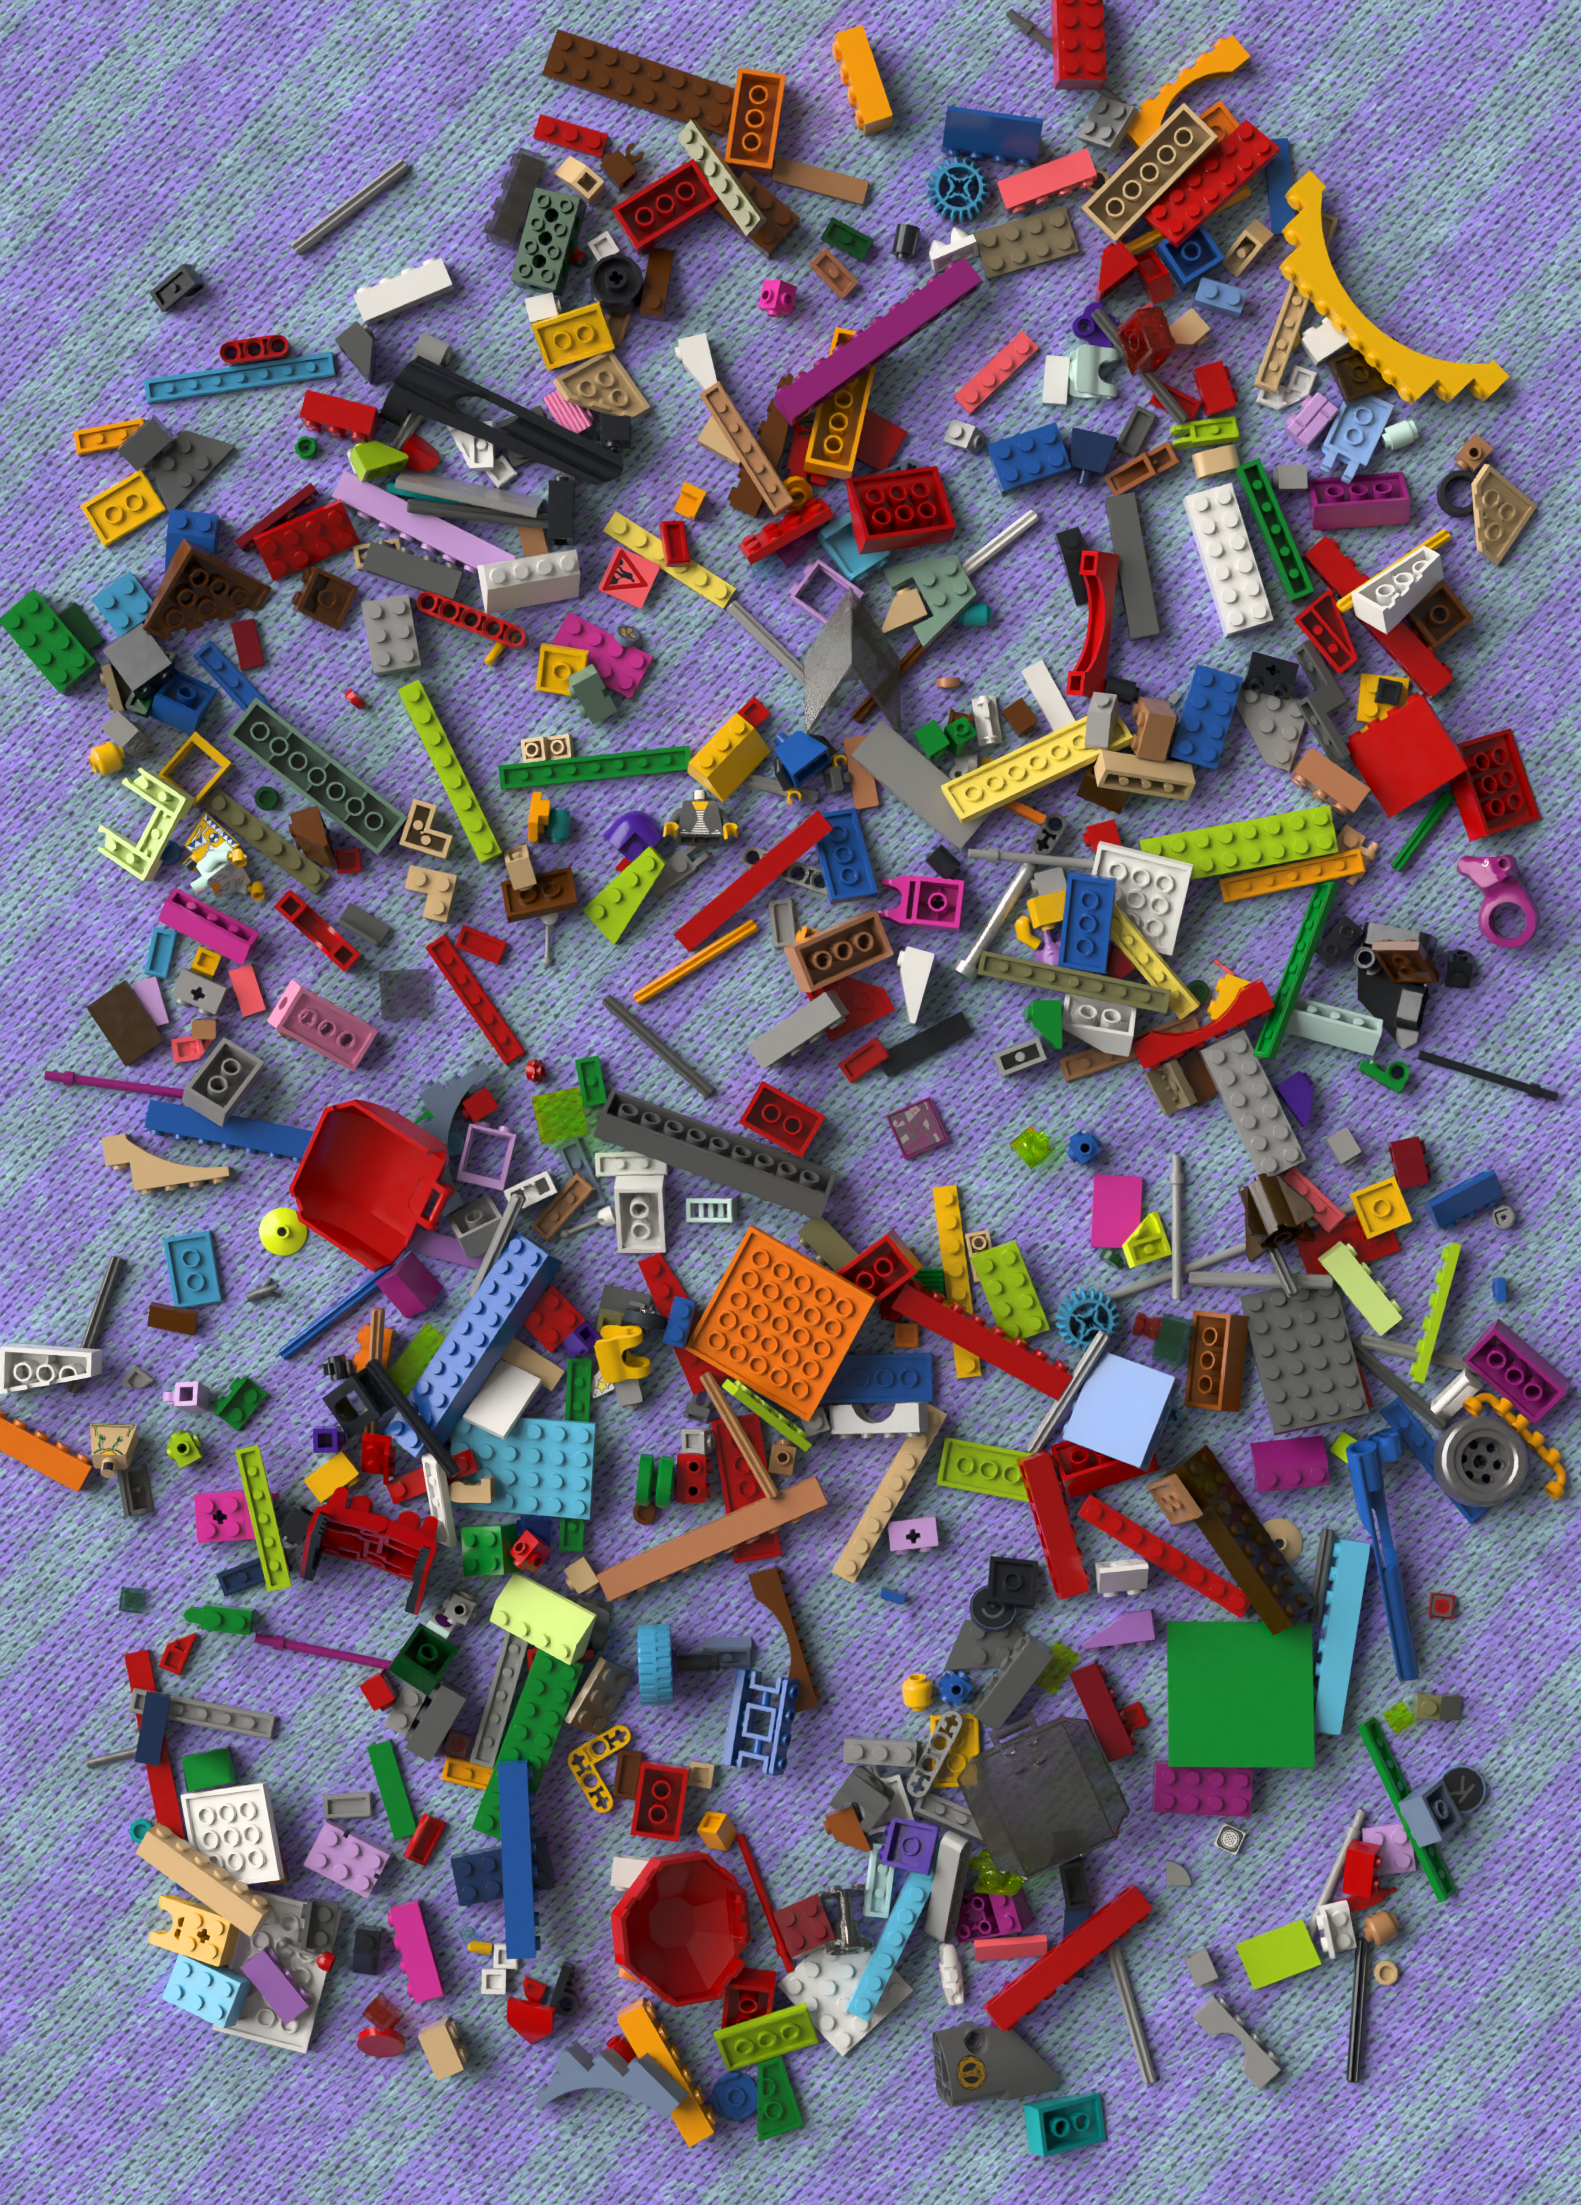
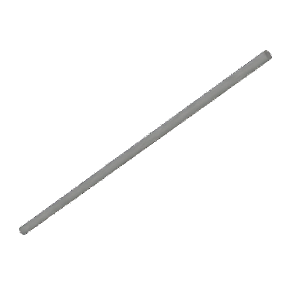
[1046,1203,1355,1325]

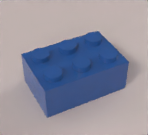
[986,422,1071,495]

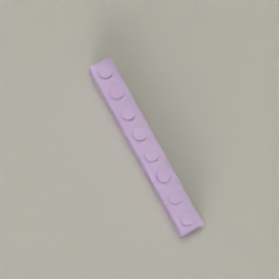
[332,471,517,575]

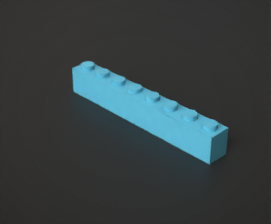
[1313,1538,1371,1735]
[845,1837,942,2022]

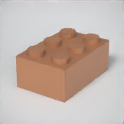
[1289,747,1370,817]

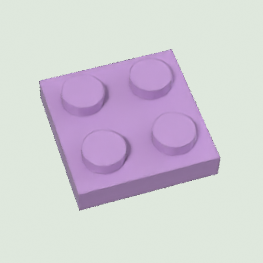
[1361,1822,1416,1876]

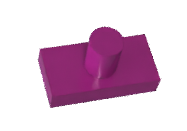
[775,527,820,567]

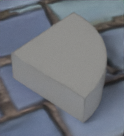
[120,1364,154,1388]
[1166,1860,1191,1885]

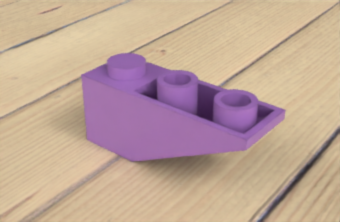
[1081,1609,1155,1652]

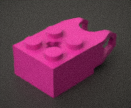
[878,876,965,933]
[194,1490,281,1543]

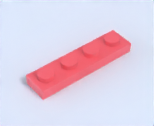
[953,331,1039,415]

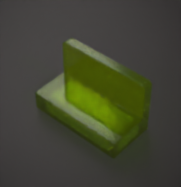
[1034,1639,1079,1695]

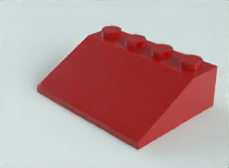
[846,466,956,555]
[1449,728,1541,842]

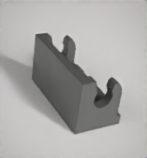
[116,1463,154,1517]

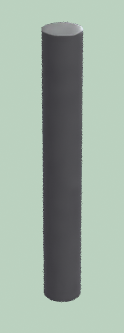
[86,1747,137,1768]

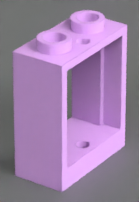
[789,559,864,634]
[456,1121,518,1191]

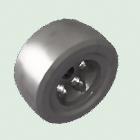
[1432,1416,1528,1508]

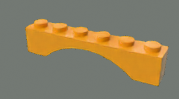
[1125,35,1251,150]

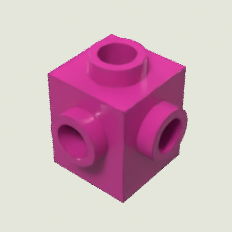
[758,280,797,318]

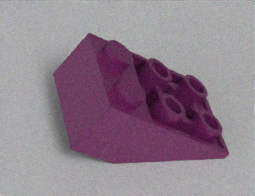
[955,1876,1033,1944]

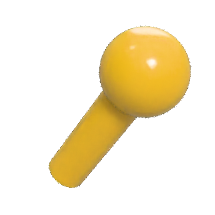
[483,630,517,667]

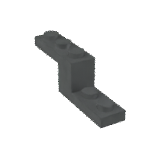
[1292,640,1351,764]

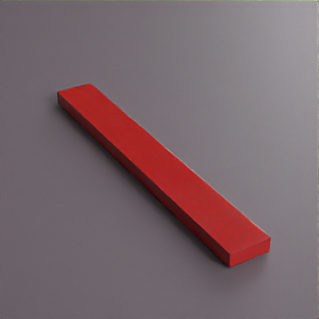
[673,810,834,952]
[124,1649,186,1840]

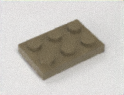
[564,1657,635,1735]

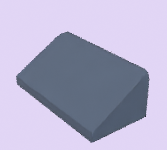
[703,1637,752,1667]

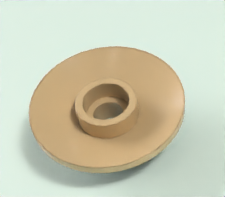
[1262,1518,1302,1564]

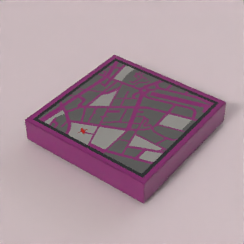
[886,1097,949,1159]

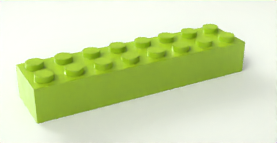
[1139,805,1339,881]

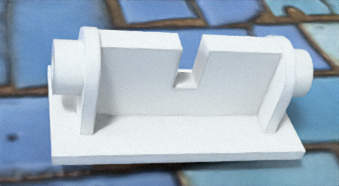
[971,695,1003,746]

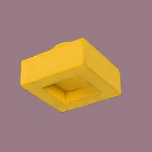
[190,946,222,979]

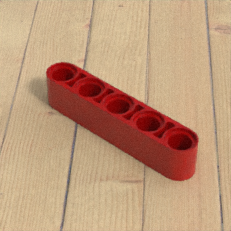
[416,591,529,651]

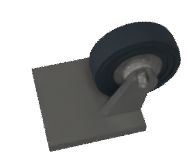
[594,1284,667,1335]

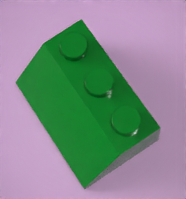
[1024,1000,1062,1052]

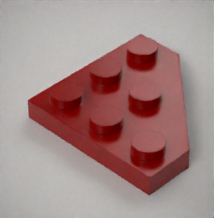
[805,976,895,1043]

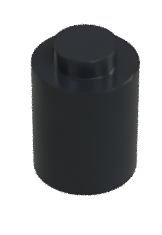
[892,224,920,262]
[1104,675,1140,705]
[925,844,962,880]

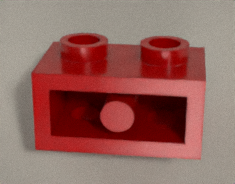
[676,1453,711,1503]

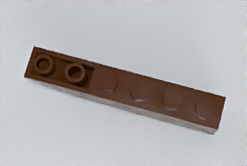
[727,373,794,518]

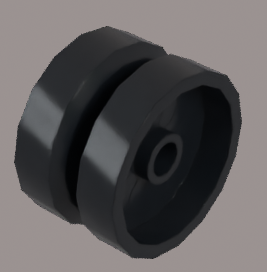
[590,254,643,316]

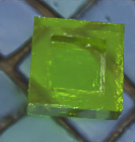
[1381,1700,1416,1735]

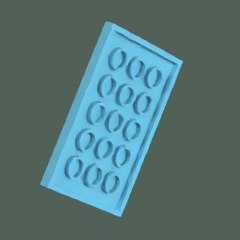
[449,1412,597,1520]

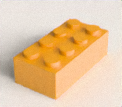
[832,25,893,136]

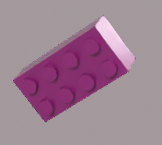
[1152,1760,1253,1817]

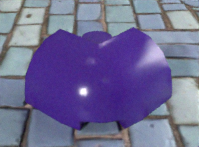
[602,811,668,863]

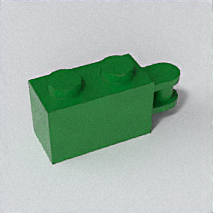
[184,1603,255,1635]

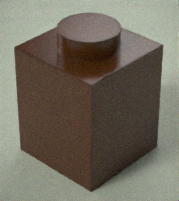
[1001,697,1038,737]

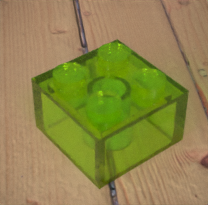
[531,1087,590,1145]

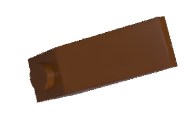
[639,247,674,322]

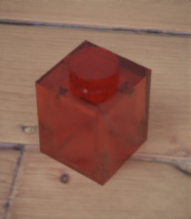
[362,1992,401,2031]

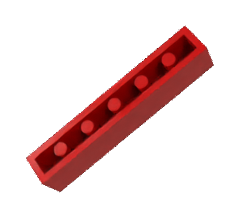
[1017,1451,1090,1600]

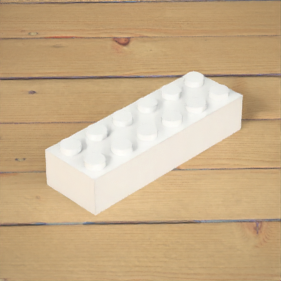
[1183,483,1274,638]

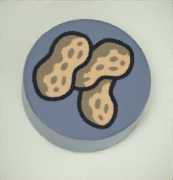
[614,625,639,647]

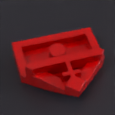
[507,1997,556,2044]

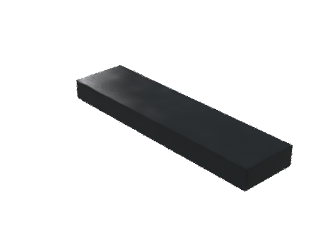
[880,1011,972,1077]

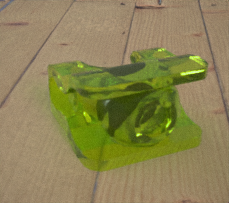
[968,1849,1032,1896]

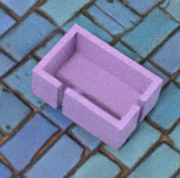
[303,1819,392,1899]

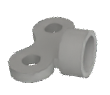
[949,745,980,780]

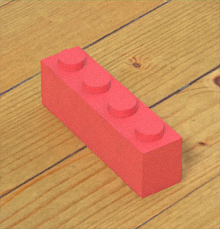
[997,148,1097,214]

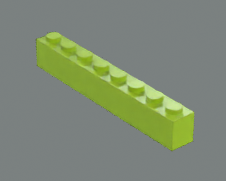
[397,679,503,865]

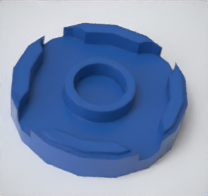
[711,2071,757,2121]

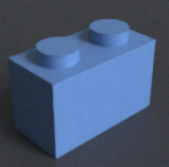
[1192,277,1247,319]

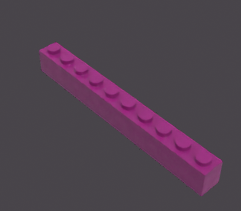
[774,258,982,426]

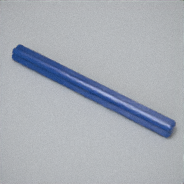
[278,1265,394,1360]

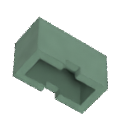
[567,664,617,725]

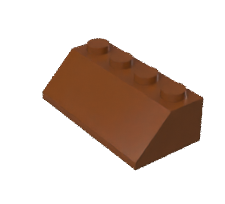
[1184,1310,1249,1412]

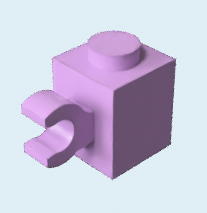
[163,1382,209,1413]

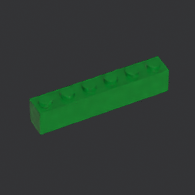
[1235,458,1314,604]

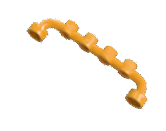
[1462,1392,1567,1501]

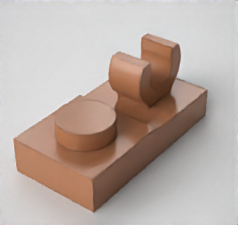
[808,248,858,299]

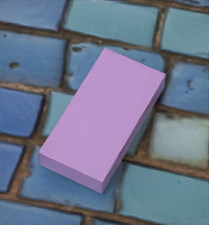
[133,977,170,1027]

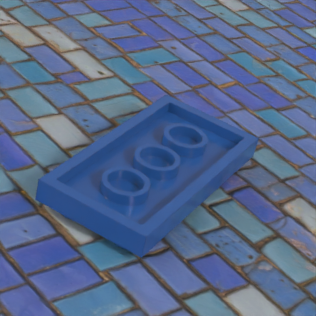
[809,808,878,904]
[1058,872,1117,974]

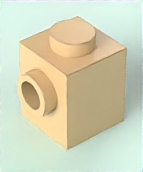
[564,1556,599,1595]

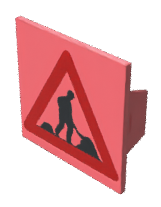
[598,546,661,609]

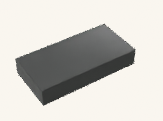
[1114,405,1157,459]

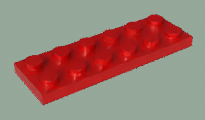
[1143,120,1280,248]
[711,1413,782,1564]

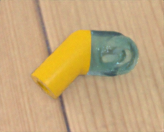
[460,1926,492,1955]

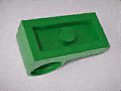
[1356,1059,1409,1094]

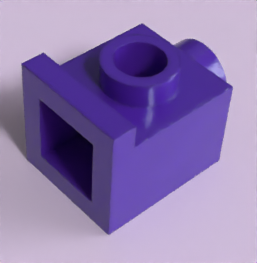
[560,1320,602,1359]

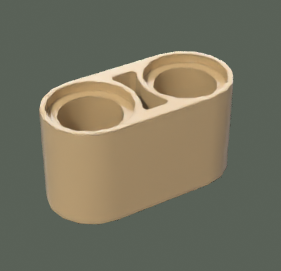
[1192,444,1241,480]

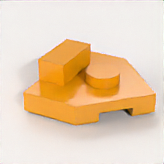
[528,792,550,844]

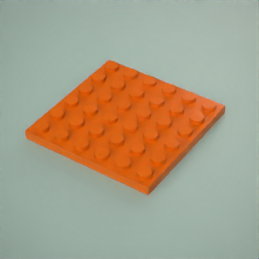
[685,1225,877,1422]

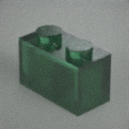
[1151,1313,1195,1367]

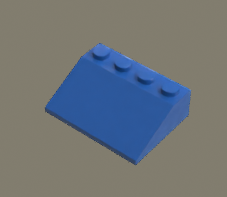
[941,106,1043,167]

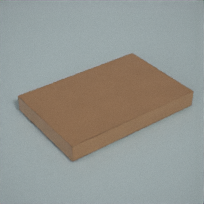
[1146,1474,1203,1526]

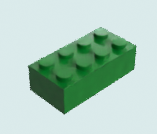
[0,589,101,696]

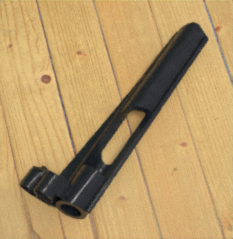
[379,355,624,485]

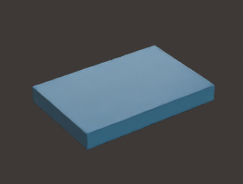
[163,1230,223,1308]

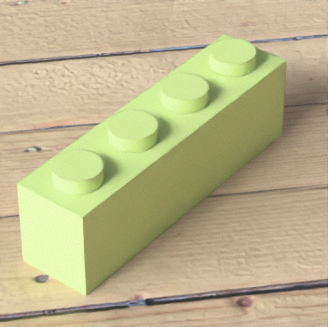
[1318,1241,1403,1336]

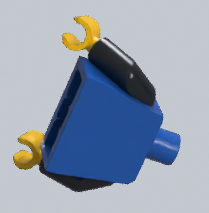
[773,731,847,806]

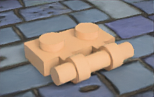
[1336,824,1380,886]

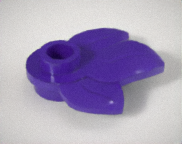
[1072,302,1120,348]

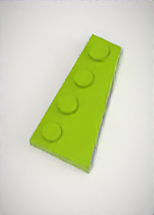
[582,845,667,945]

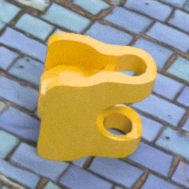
[594,1325,652,1383]

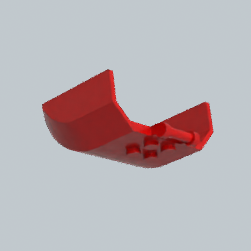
[289,1099,455,1272]

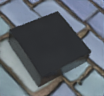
[1374,678,1403,707]

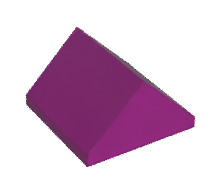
[375,1252,443,1318]

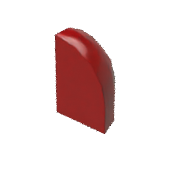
[401,433,440,472]

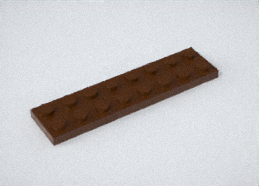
[542,29,735,137]

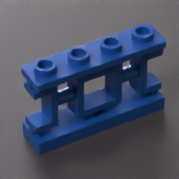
[722,1668,799,1776]

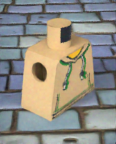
[90,1423,139,1478]

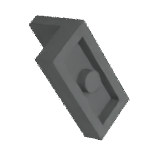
[336,903,391,948]

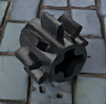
[322,1354,354,1381]

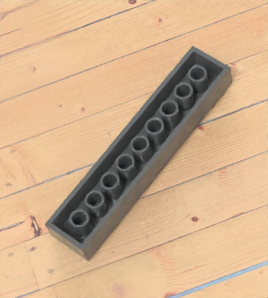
[593,1089,837,1220]

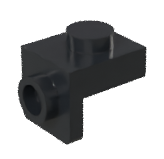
[1445,949,1474,989]

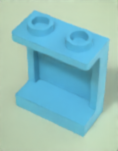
[817,512,891,583]

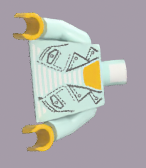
[190,841,265,901]

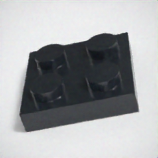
[986,1556,1038,1609]

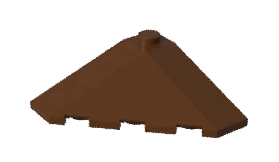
[142,538,272,639]

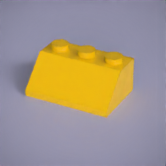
[687,713,771,803]

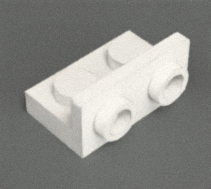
[1316,1900,1357,1959]

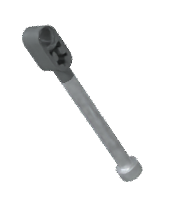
[952,813,1066,981]

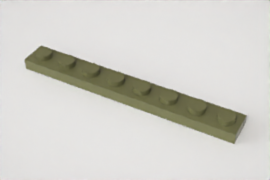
[977,950,1171,1014]

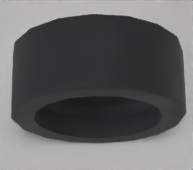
[1436,470,1476,518]

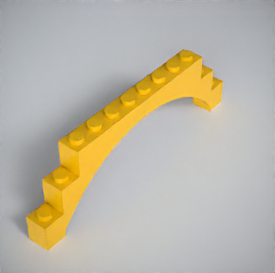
[1278,170,1510,405]

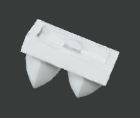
[929,227,979,273]

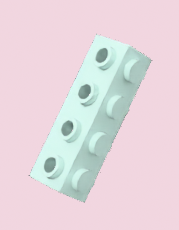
[1285,997,1383,1056]

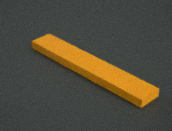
[1219,848,1366,903]

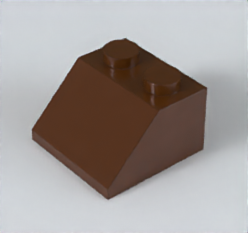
[288,806,339,870]

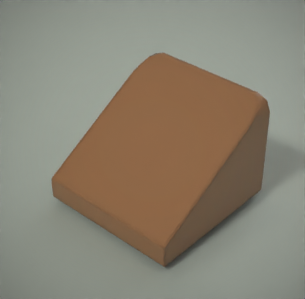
[192,1018,219,1039]

